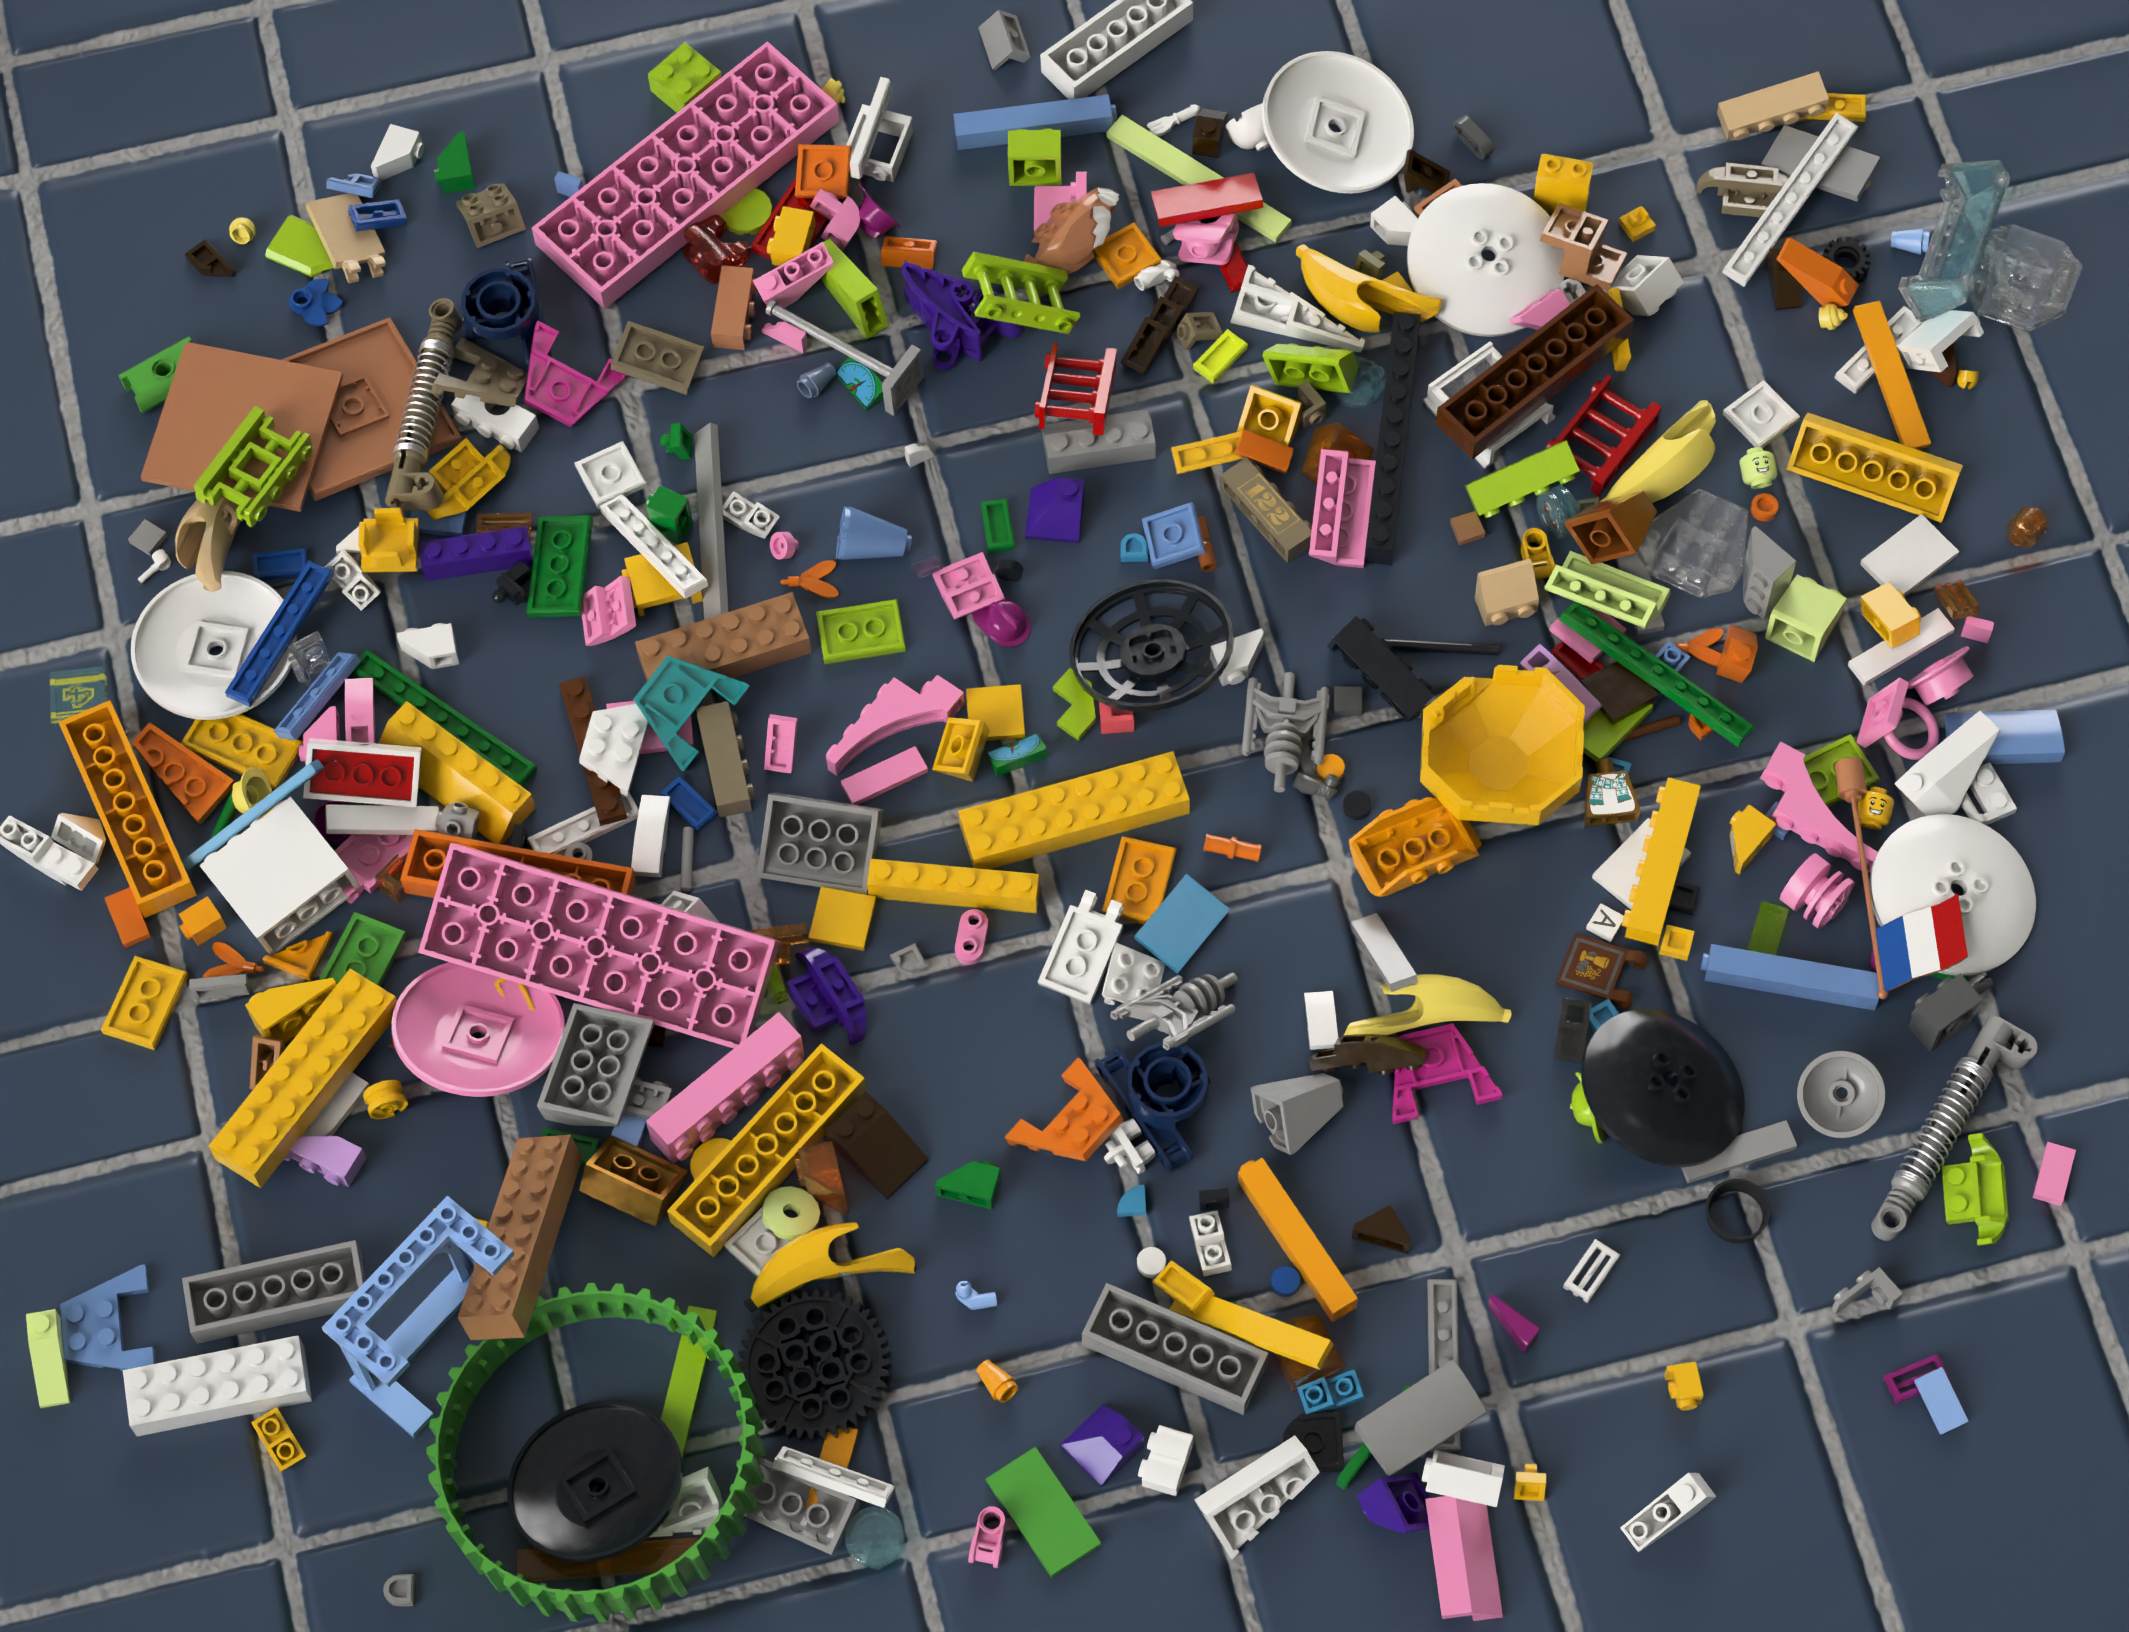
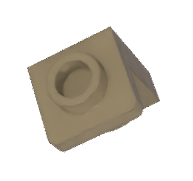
[1176,312,1223,350]
[1297,380,1326,429]

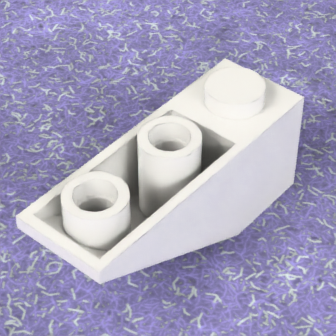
[1620,1473,1716,1552]

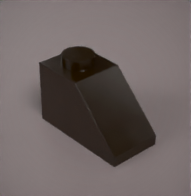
[1192,108,1228,158]
[1766,247,1803,311]

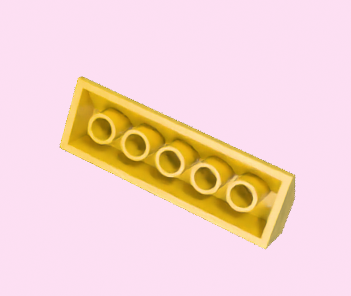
[1786,413,1963,523]
[378,701,536,845]

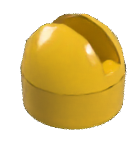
[1956,370,1979,390]

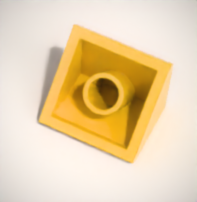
[1237,385,1302,447]
[932,717,990,782]

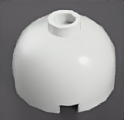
[1224,103,1270,151]

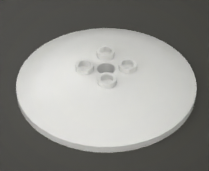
[1262,51,1414,194]
[1407,183,1565,337]
[131,571,297,720]
[1870,814,2036,976]

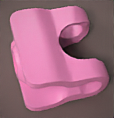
[1173,213,1239,265]

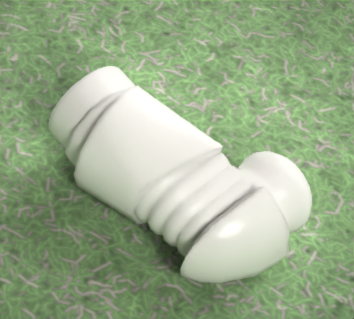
[1134,260,1179,291]

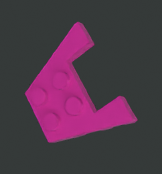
[523,321,628,427]
[1392,1023,1502,1125]

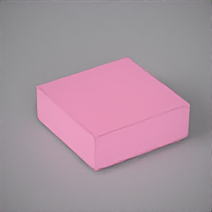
[1961,616,1994,643]

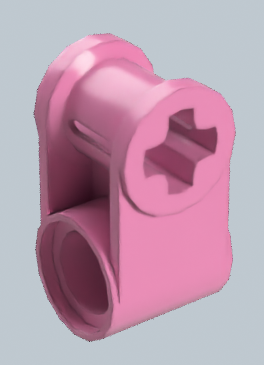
[968,1507,1006,1568]

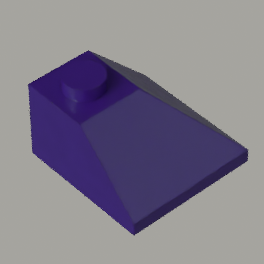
[1025,478,1085,543]
[1060,1404,1144,1487]
[1357,1472,1429,1534]

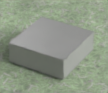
[128,519,168,556]

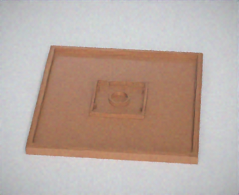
[282,317,462,501]
[141,342,343,512]

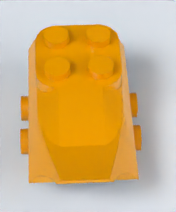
[1349,797,1482,897]

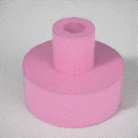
[770,532,799,559]

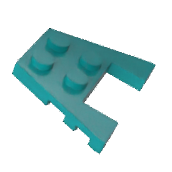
[633,656,750,772]

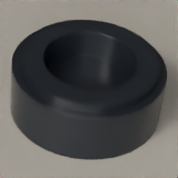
[995,559,1023,581]
[1343,791,1371,820]

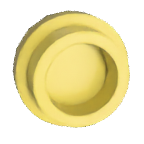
[821,78,845,104]
[229,217,256,244]
[1819,303,1848,330]

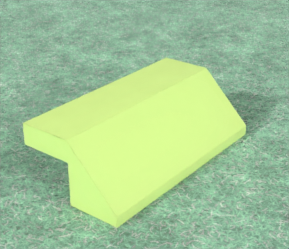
[1544,551,1671,628]

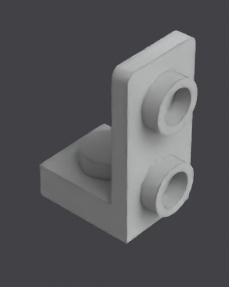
[1831,1267,1903,1314]

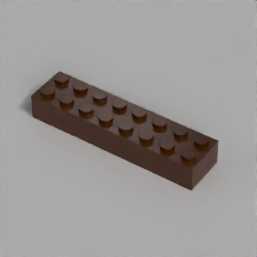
[1435,284,1634,460]

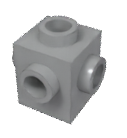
[435,802,481,840]

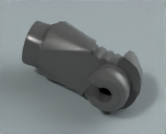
[1292,772,1340,801]

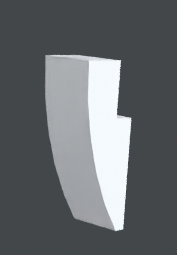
[631,795,670,877]

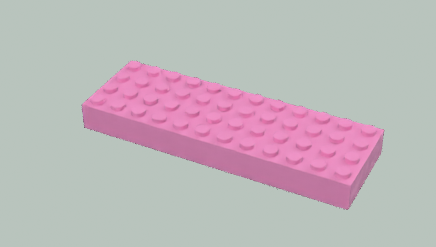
[532,41,839,309]
[418,843,780,1048]

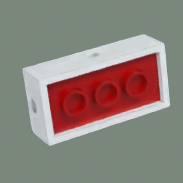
[303,738,422,807]

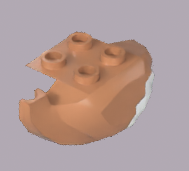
[1023,187,1120,275]

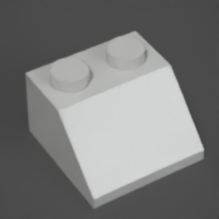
[1604,255,1684,316]

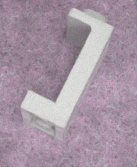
[1896,309,1984,372]

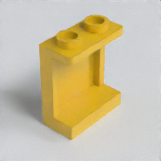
[1533,154,1594,213]
[621,542,703,617]

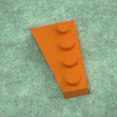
[131,722,235,826]

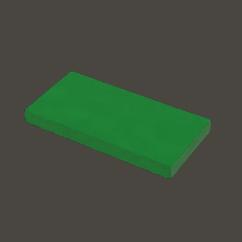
[527,515,593,618]

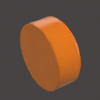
[1750,493,1779,522]

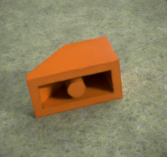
[1716,625,1758,684]

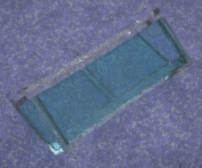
[1898,160,2010,322]

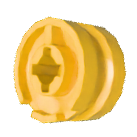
[363,1080,408,1119]

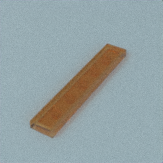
[517,1538,697,1581]

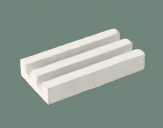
[1563,1239,1620,1303]

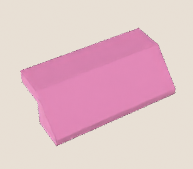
[1309,449,1376,568]
[1425,1496,1503,1621]

